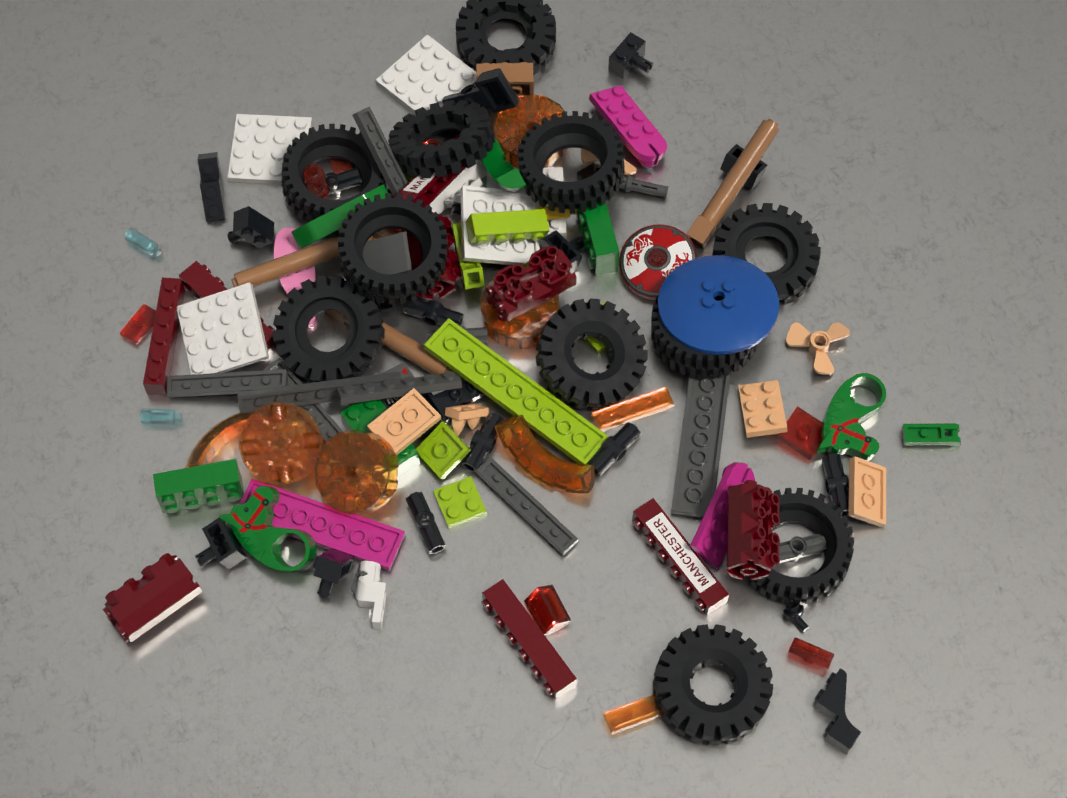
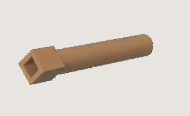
[686,119,779,248]
[231,236,374,288]
[325,309,454,375]

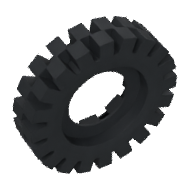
[456,0,556,75]
[388,100,495,178]
[712,203,821,305]
[273,275,385,383]

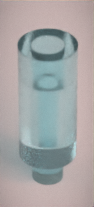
[125,228,161,256]
[140,408,182,424]

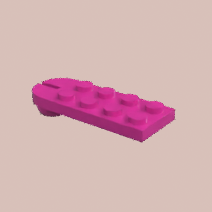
[589,85,667,168]
[690,462,755,569]

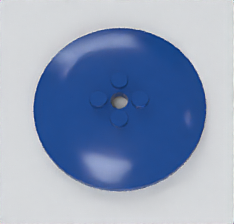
[658,255,779,355]

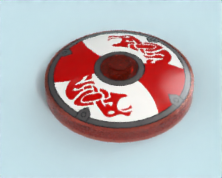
[619,224,697,300]

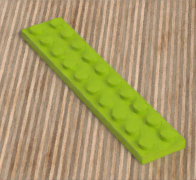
[423,318,609,468]

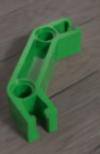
[291,184,388,249]

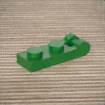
[902,423,961,447]

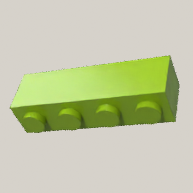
[465,209,550,245]

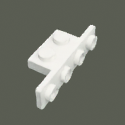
[430,159,487,214]

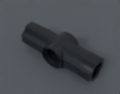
[305,168,362,197]
[402,296,464,326]
[461,413,505,472]
[587,422,641,477]
[822,453,849,517]
[406,492,446,554]

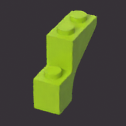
[451,222,485,290]

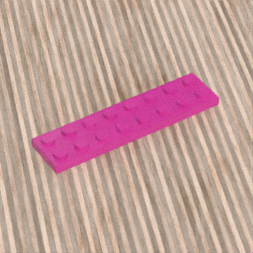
[239,478,405,571]

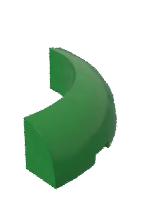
[482,138,526,192]

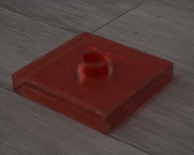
[776,406,822,460]

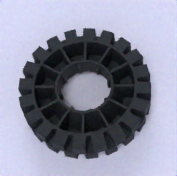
[536,298,648,410]
[653,624,773,745]

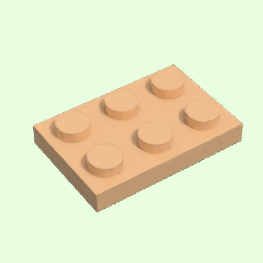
[738,380,788,438]
[367,388,441,457]
[849,456,886,527]

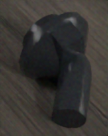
[783,603,809,632]

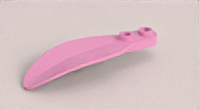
[274,227,316,328]

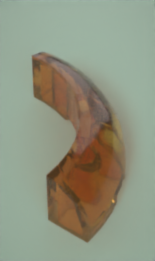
[185,409,282,468]
[495,415,595,494]

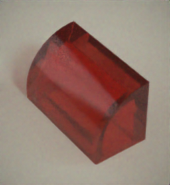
[524,584,571,636]

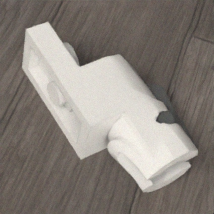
[351,561,387,630]

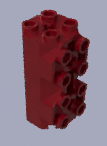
[405,212,462,300]
[485,246,577,322]
[727,480,780,580]
[103,553,202,643]

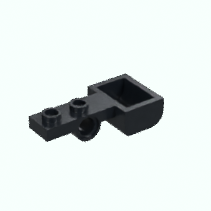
[442,68,520,113]
[420,381,486,437]

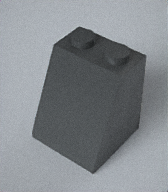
[363,232,412,275]

